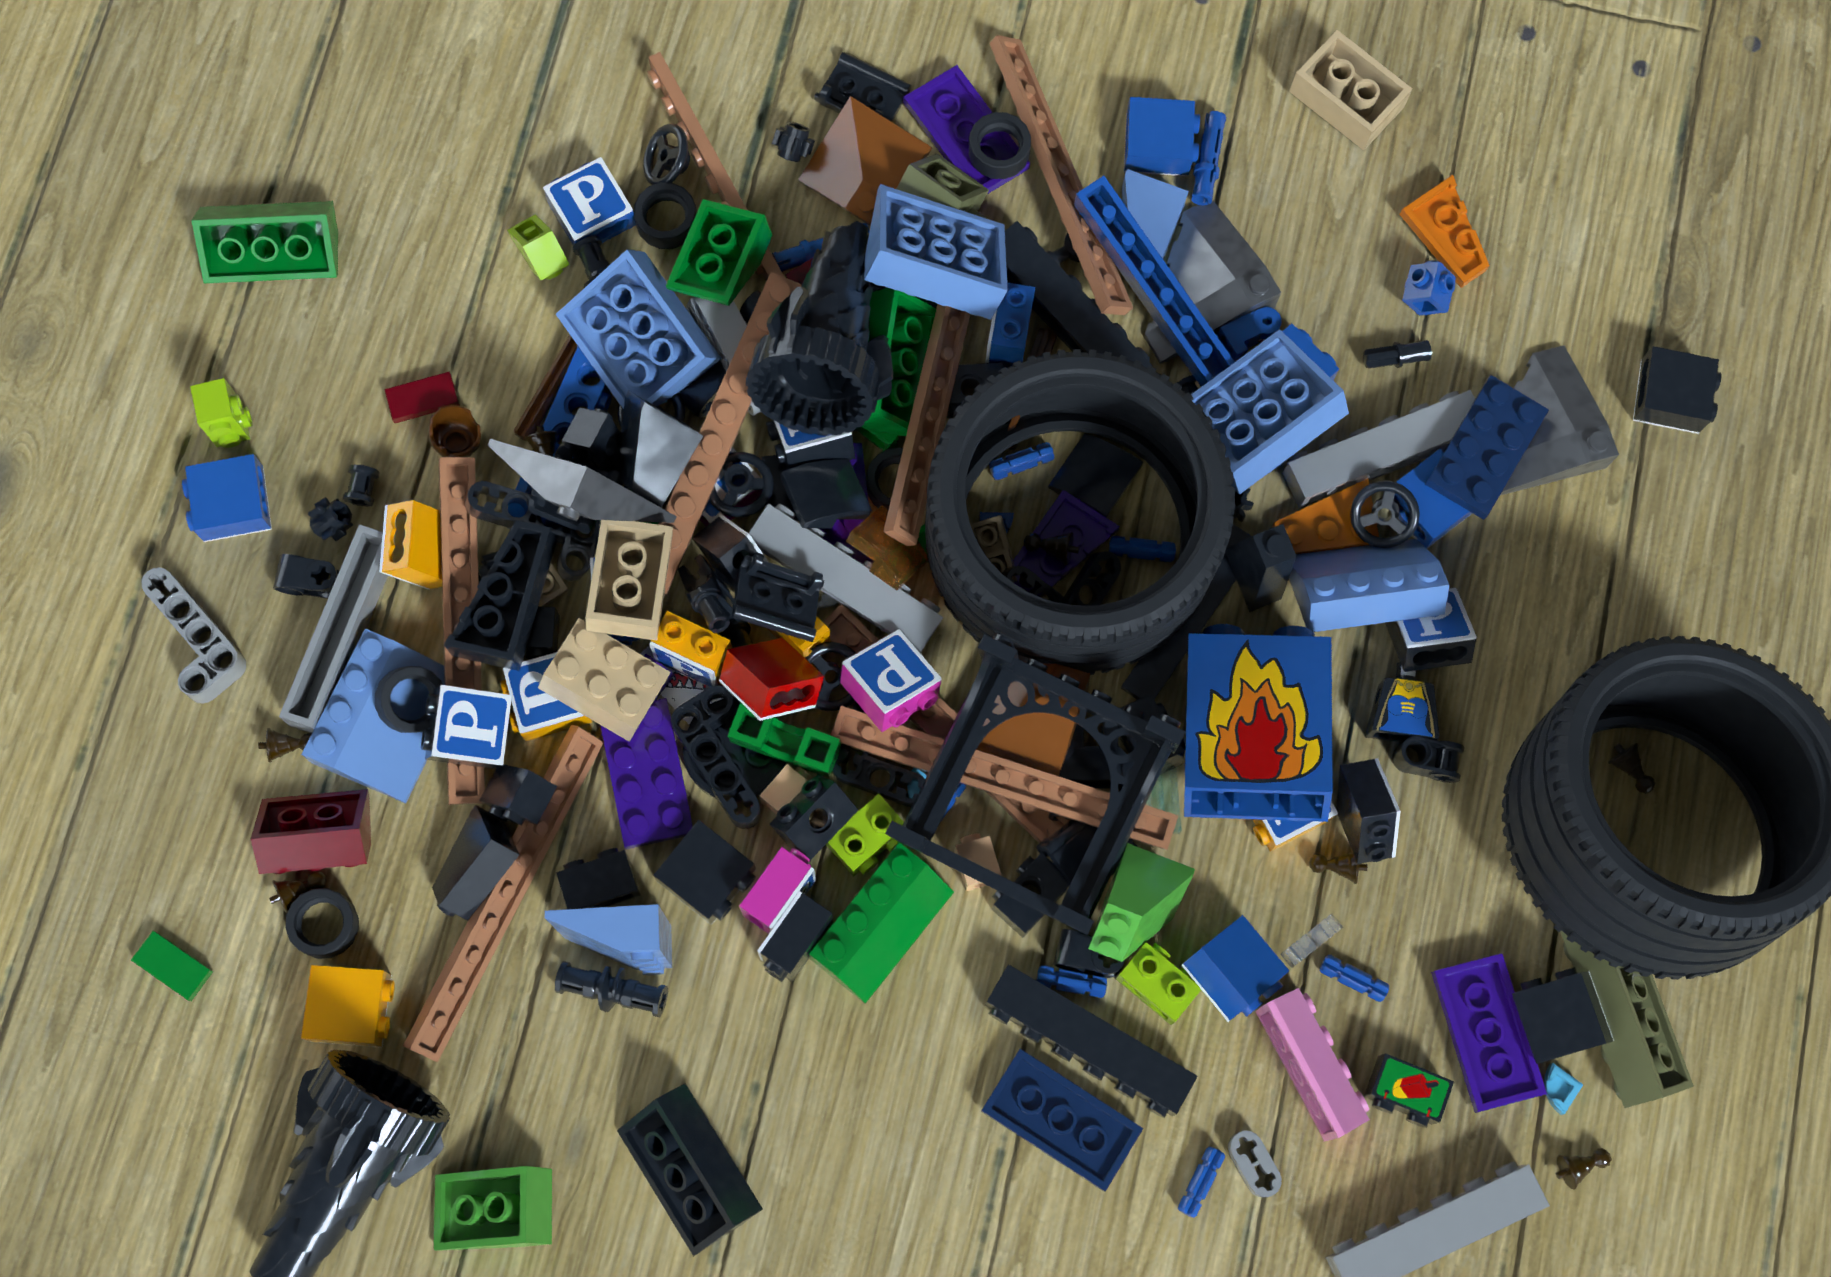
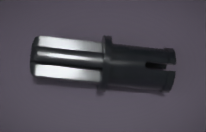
[1363,340,1432,369]

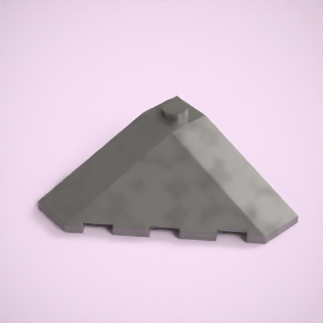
[1144,200,1282,364]
[1500,345,1619,495]
[488,439,677,523]

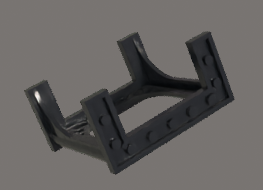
[885,633,1186,935]

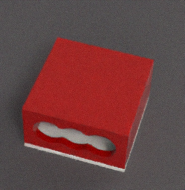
[719,638,824,721]

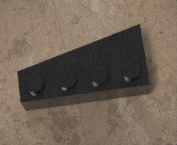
[444,520,557,671]

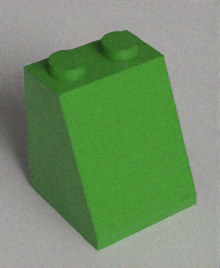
[1088,843,1195,962]

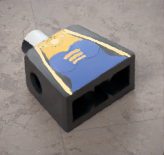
[1365,662,1439,742]

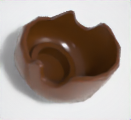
[429,404,481,458]

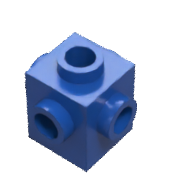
[1402,260,1456,316]

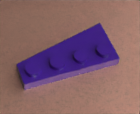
[1013,490,1120,598]

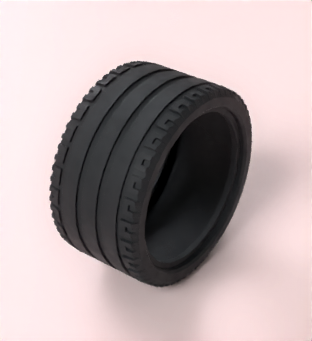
[925,349,1235,675]
[1502,636,1831,980]

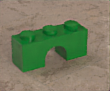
[728,703,842,778]

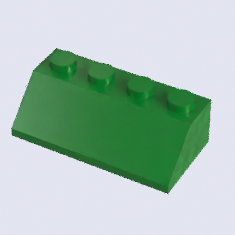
[191,201,338,284]
[861,288,936,436]
[809,842,954,1004]

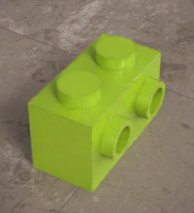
[190,378,253,448]
[826,794,904,877]
[1116,942,1201,1025]

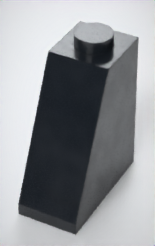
[1225,524,1297,612]
[432,805,520,921]

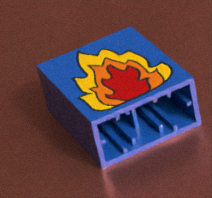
[1184,624,1333,822]

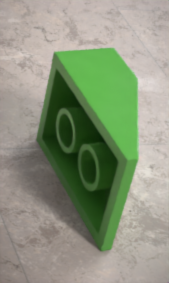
[434,1166,552,1251]

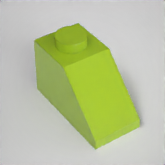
[507,214,570,280]

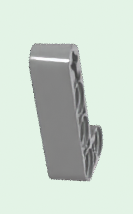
[686,297,761,415]
[141,567,246,704]

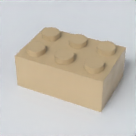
[1289,30,1413,151]
[585,520,673,641]
[538,618,671,742]

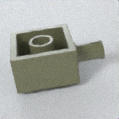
[896,154,989,219]

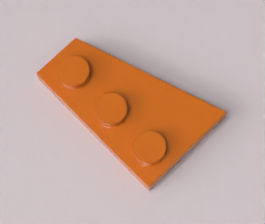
[1399,175,1490,288]
[1272,478,1379,554]

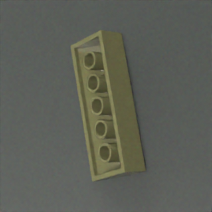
[1560,930,1694,1108]

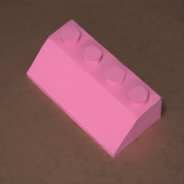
[1255,988,1370,1142]

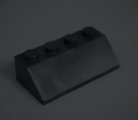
[617,1083,763,1257]

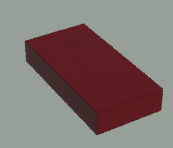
[384,371,460,424]

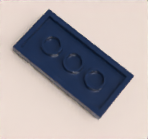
[1425,375,1549,520]
[981,1049,1144,1192]

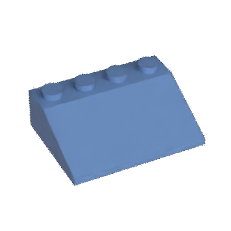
[864,184,1008,320]
[556,249,722,409]
[1191,329,1349,494]
[1289,539,1449,632]
[301,629,445,804]
[545,904,673,975]

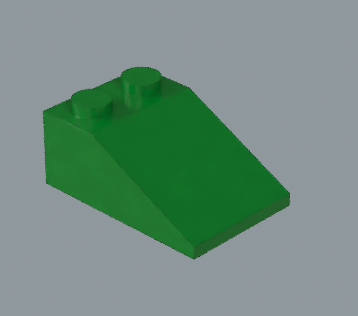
[666,199,773,306]

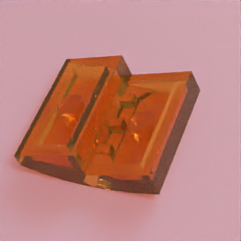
[846,506,928,591]

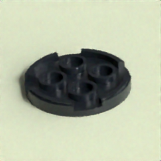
[683,697,786,802]

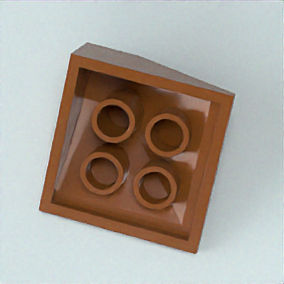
[798,96,932,226]
[976,661,1090,776]

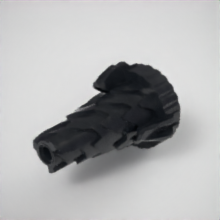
[746,221,894,436]
[249,1049,450,1277]

